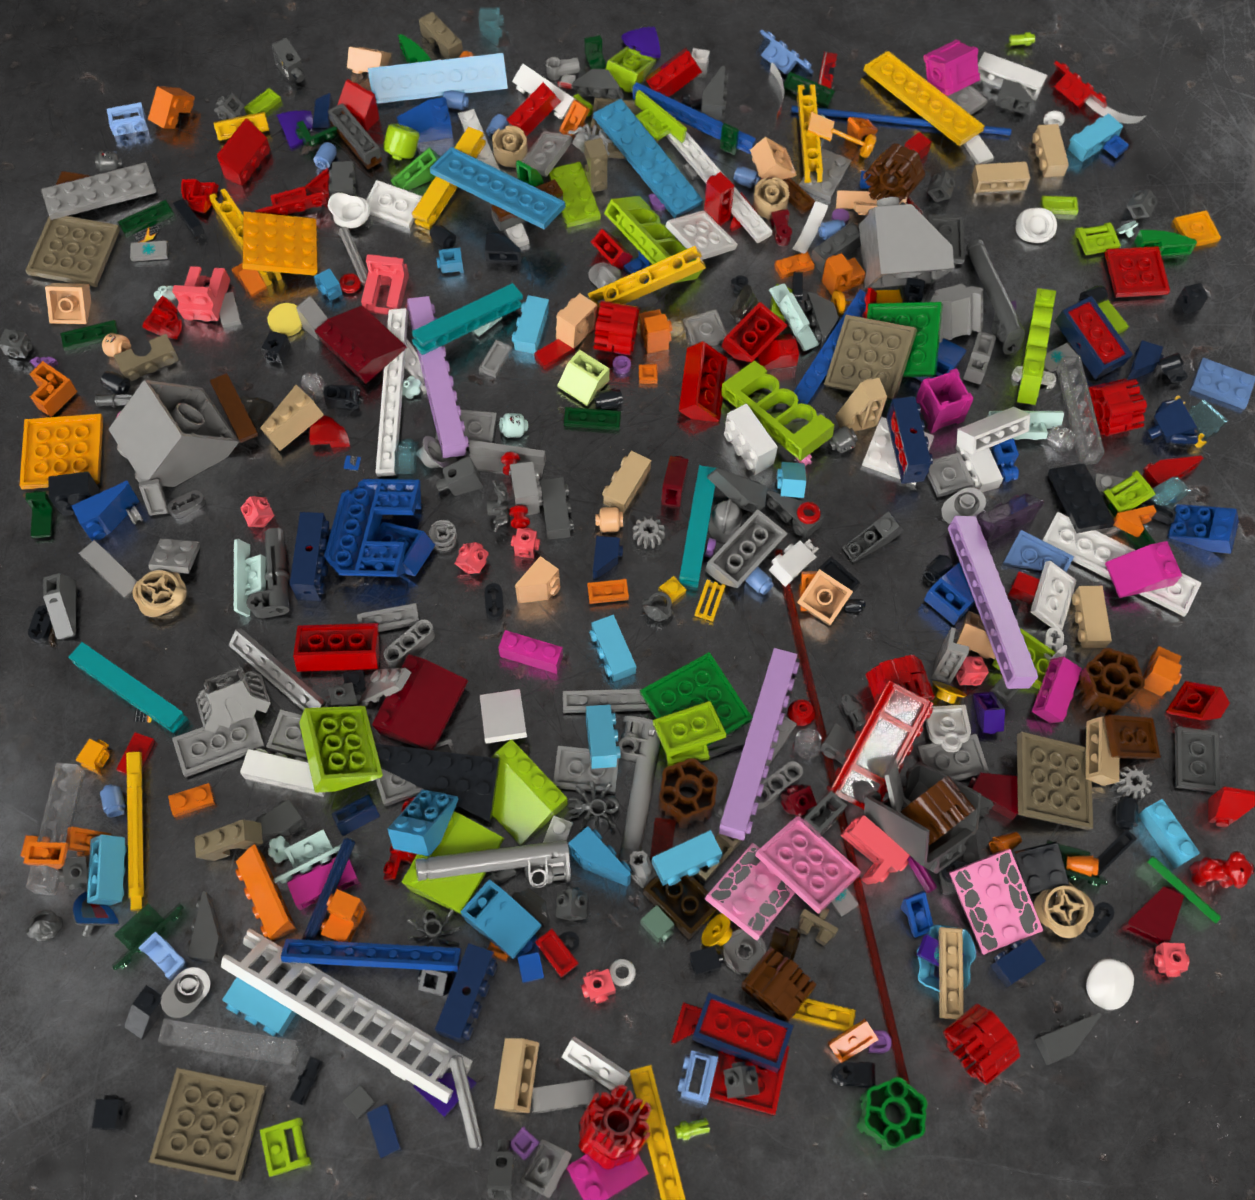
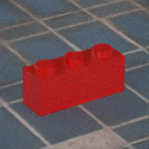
[507,82,561,137]
[704,172,735,226]

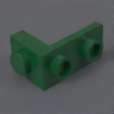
[584,35,607,70]
[295,121,338,147]
[720,123,739,155]
[25,491,53,538]

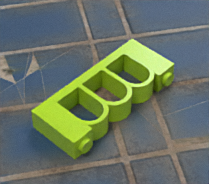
[604,196,702,283]
[1017,288,1056,405]
[722,360,834,461]

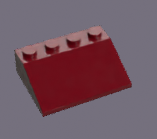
[314,305,407,384]
[372,654,468,750]

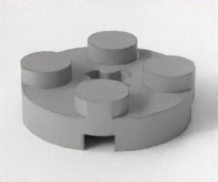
[723,929,766,974]

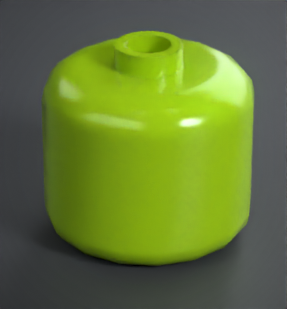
[383,124,420,160]

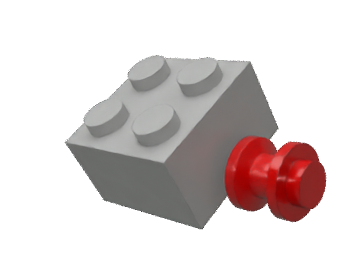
[501,452,543,529]

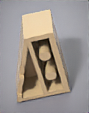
[835,378,887,432]
[260,385,324,451]

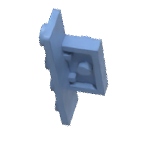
[760,29,813,76]

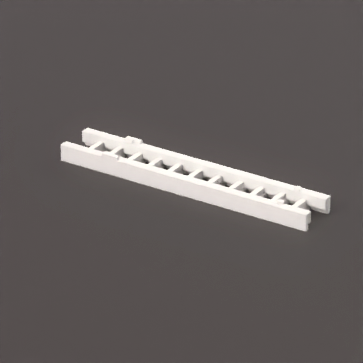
[221,929,473,1104]

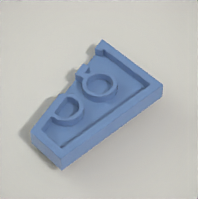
[1003,530,1074,572]

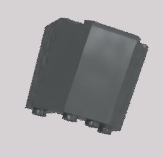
[864,762,982,874]

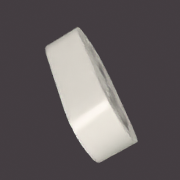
[1043,627,1064,662]

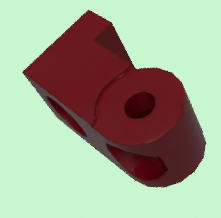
[769,209,792,246]

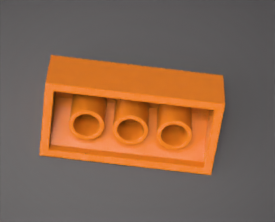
[235,844,297,942]

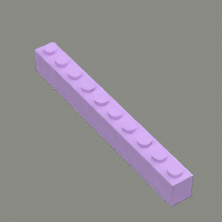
[407,296,469,458]
[947,516,1038,689]
[719,648,800,841]

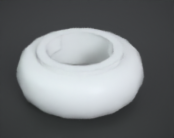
[1043,111,1065,127]
[609,959,636,986]

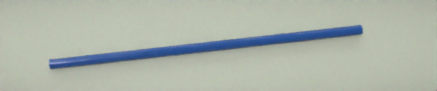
[791,105,1012,136]

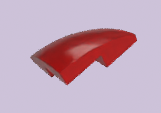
[181,179,219,213]
[142,296,182,339]
[309,415,350,448]

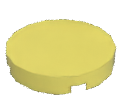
[267,303,302,336]

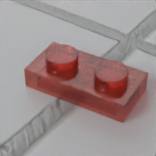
[650,817,676,861]

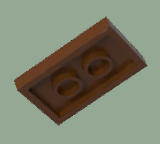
[1104,715,1161,759]

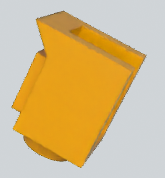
[76,739,110,776]

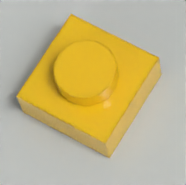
[659,576,686,603]

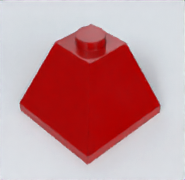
[758,333,799,370]
[1166,681,1230,721]
[1208,786,1255,827]

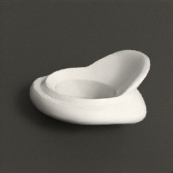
[328,193,371,228]
[1016,208,1057,243]
[1086,957,1134,1010]

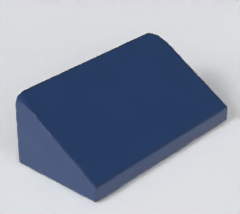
[313,93,333,128]
[331,794,380,836]
[367,1104,402,1158]

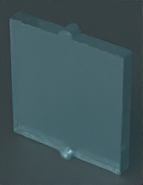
[1188,399,1228,439]

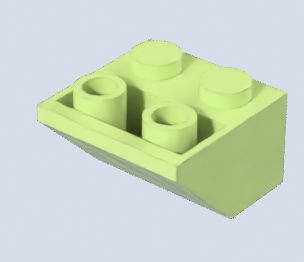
[558,349,609,406]

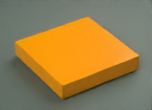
[1173,210,1221,247]

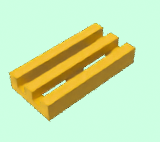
[695,579,725,622]

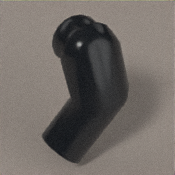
[681,94,702,110]
[844,599,866,612]

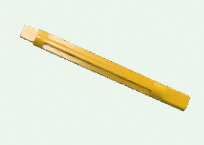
[126,752,144,912]

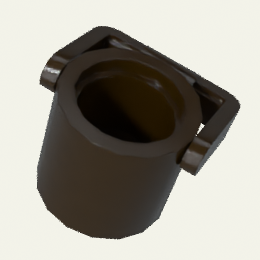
[768,926,801,960]

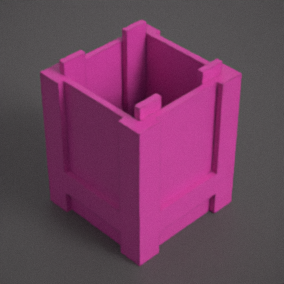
[924,40,980,96]
[916,368,974,434]

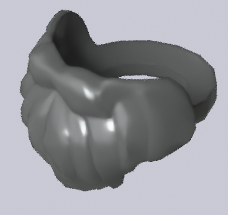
[642,592,674,622]
[25,910,63,941]

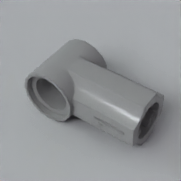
[546,57,580,81]
[629,850,657,888]

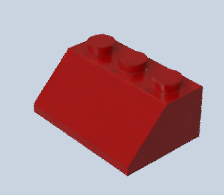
[645,47,702,97]
[217,118,270,186]
[721,302,788,363]

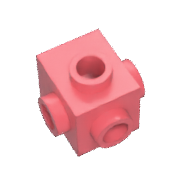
[240,496,274,527]
[511,528,540,559]
[454,542,489,574]
[955,656,989,686]
[1154,943,1189,977]
[581,969,616,1004]

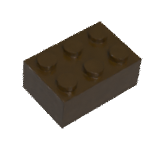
[643,874,718,940]

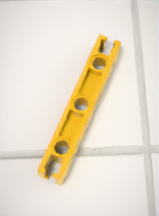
[797,84,823,183]
[412,126,486,230]
[209,188,282,286]
[588,246,706,314]

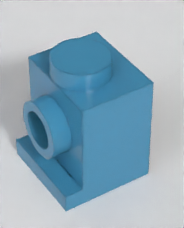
[436,248,464,273]
[314,268,343,300]

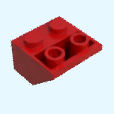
[338,79,380,132]

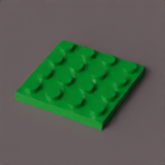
[867,302,943,377]
[640,652,753,746]

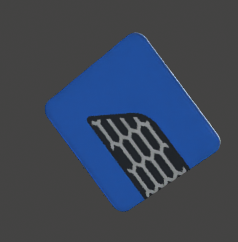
[343,456,361,470]

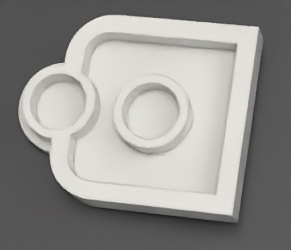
[925,705,971,752]

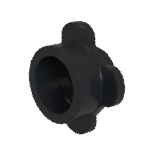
[731,275,751,294]

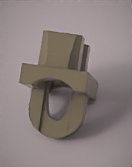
[797,907,838,946]

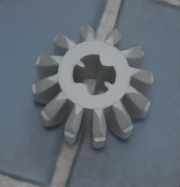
[632,516,665,549]
[1114,765,1153,800]

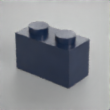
[991,939,1046,988]

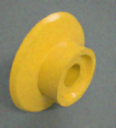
[932,681,967,704]
[701,913,732,947]

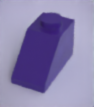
[973,692,1005,734]

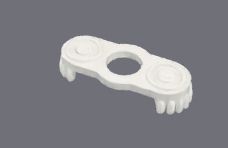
[1012,366,1056,389]

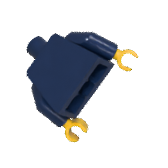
[1147,395,1207,448]

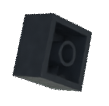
[48,471,100,516]

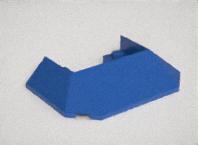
[324,479,421,577]

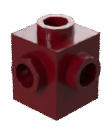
[780,784,817,816]

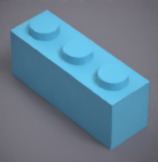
[1068,113,1123,162]
[512,295,549,354]
[589,614,636,682]
[585,705,621,769]
[1138,799,1200,869]
[652,830,722,886]
[87,834,126,906]
[222,977,296,1036]

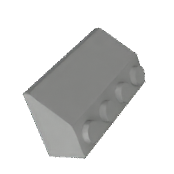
[705,509,788,588]

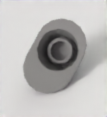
[588,263,624,296]
[416,436,457,468]
[941,487,986,524]
[709,499,742,543]
[161,967,211,1018]

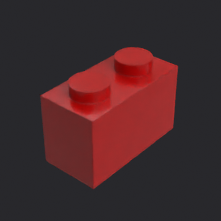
[591,229,633,270]

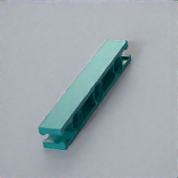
[412,283,523,355]
[679,465,716,588]
[68,642,188,735]

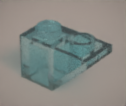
[479,7,503,45]
[394,439,419,474]
[1151,477,1191,506]

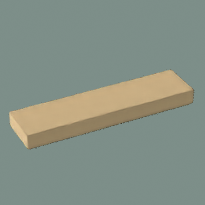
[939,927,964,1019]

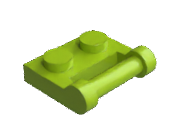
[1075,222,1121,255]
[1103,470,1156,513]
[260,1118,311,1177]

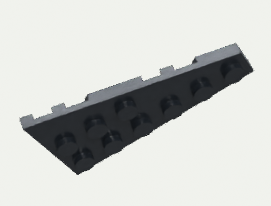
[376,744,500,822]

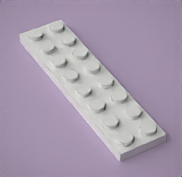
[1042,512,1201,617]

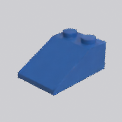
[397,97,453,143]
[72,481,140,541]
[376,522,435,576]

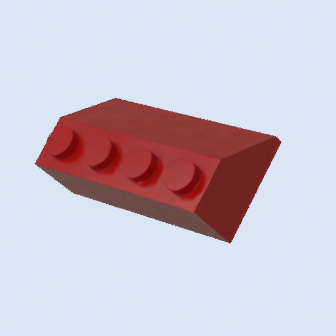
[679,341,728,422]
[293,623,380,672]

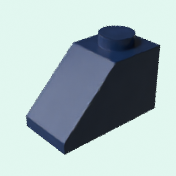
[1128,340,1164,380]
[593,536,623,580]

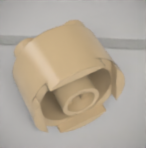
[492,126,528,169]
[753,177,789,221]

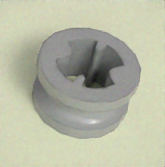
[126,505,143,525]

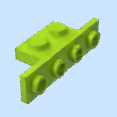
[635,90,687,143]

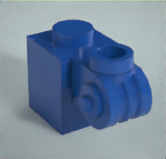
[991,438,1019,482]

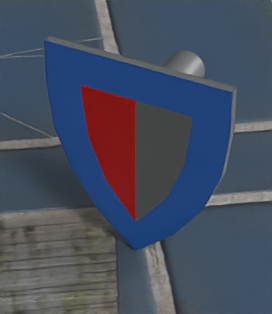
[72,891,120,937]

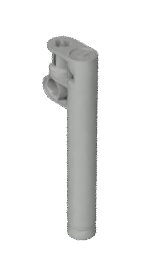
[618,716,661,865]
[416,840,571,888]

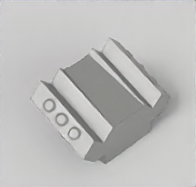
[930,283,983,343]
[196,667,271,733]

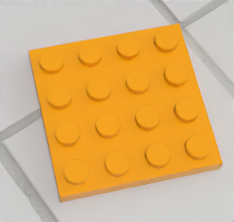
[243,211,317,276]
[19,414,103,489]

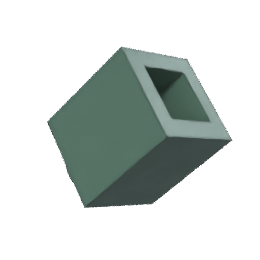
[640,905,675,943]

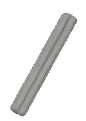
[339,227,368,286]
[449,1056,483,1148]

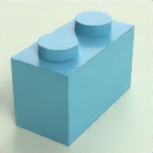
[777,462,806,498]

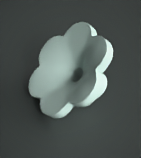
[1116,221,1138,238]
[154,286,176,302]
[402,376,421,399]
[268,836,290,863]

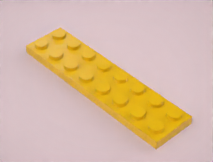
[863,51,985,146]

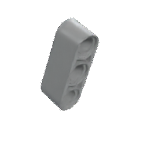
[384,619,435,669]
[755,762,803,809]
[531,1079,596,1113]

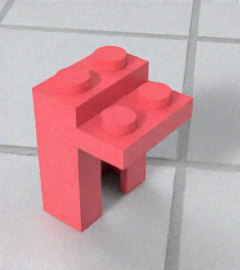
[361,254,409,315]
[172,266,231,322]
[840,815,910,885]

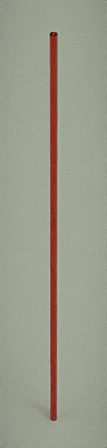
[775,549,910,1085]

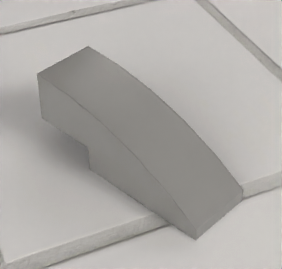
[963,331,997,385]
[79,540,137,599]

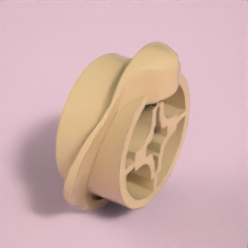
[133,570,187,617]
[1033,882,1094,938]

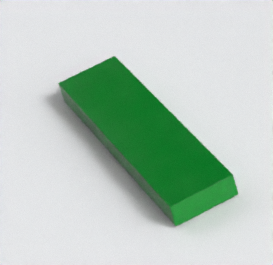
[1147,856,1221,924]

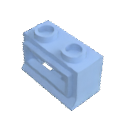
[107,102,148,136]
[139,931,188,981]
[677,1051,718,1105]

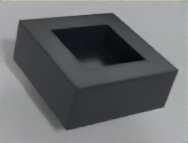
[343,670,366,693]

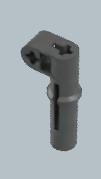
[247,528,290,619]

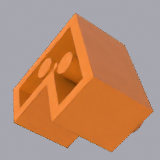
[148,86,195,129]
[822,253,866,296]
[638,309,672,354]
[30,361,77,417]
[1143,646,1182,697]
[320,889,367,942]

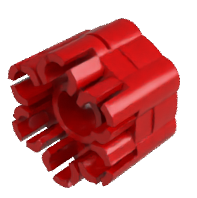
[594,301,640,355]
[1086,378,1147,436]
[865,655,935,716]
[943,1003,1021,1086]
[579,1085,651,1169]

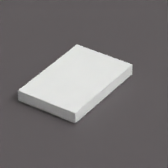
[366,180,423,229]
[1030,561,1077,631]
[480,689,527,744]

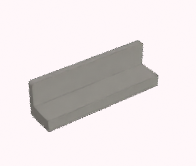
[469,440,546,480]
[931,627,969,684]

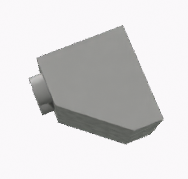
[859,197,954,289]
[108,380,240,487]

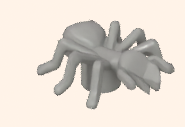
[568,124,613,158]

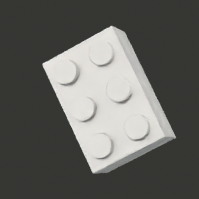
[724,404,777,475]

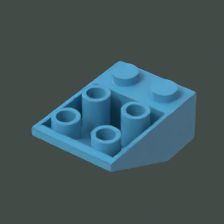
[388,789,458,857]
[568,826,631,886]
[460,879,542,959]

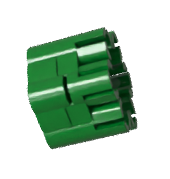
[857,1077,927,1150]

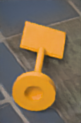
[807,112,876,159]
[831,290,902,316]

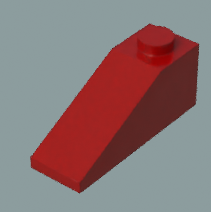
[1142,456,1204,494]

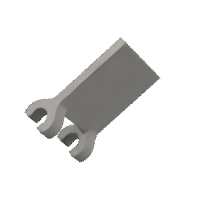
[884,758,911,815]

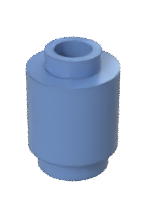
[443,90,469,110]
[486,114,508,140]
[314,142,337,169]
[733,167,760,189]
[818,219,845,240]
[745,567,774,595]
[100,784,125,817]

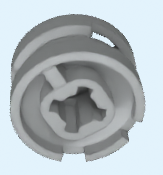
[429,520,457,551]

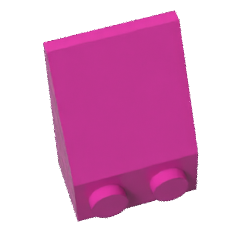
[1105,541,1182,598]
[566,1154,649,1200]

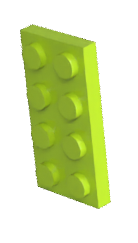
[548,161,601,228]

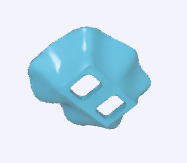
[917,925,976,992]

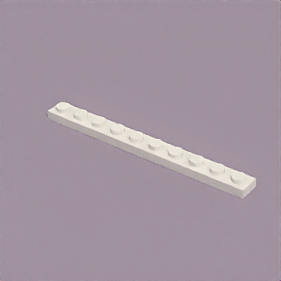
[458,109,529,247]
[666,131,772,243]
[376,308,409,477]

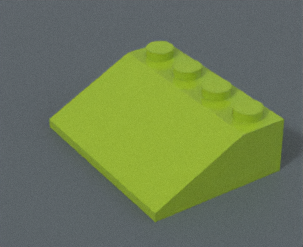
[299,706,383,793]
[491,740,568,846]
[402,811,504,914]

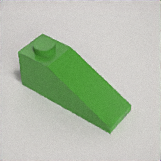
[390,147,441,191]

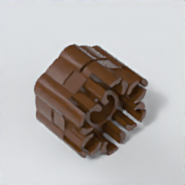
[863,143,925,203]
[1077,648,1145,715]
[658,758,718,829]
[901,775,976,846]
[741,947,816,1023]

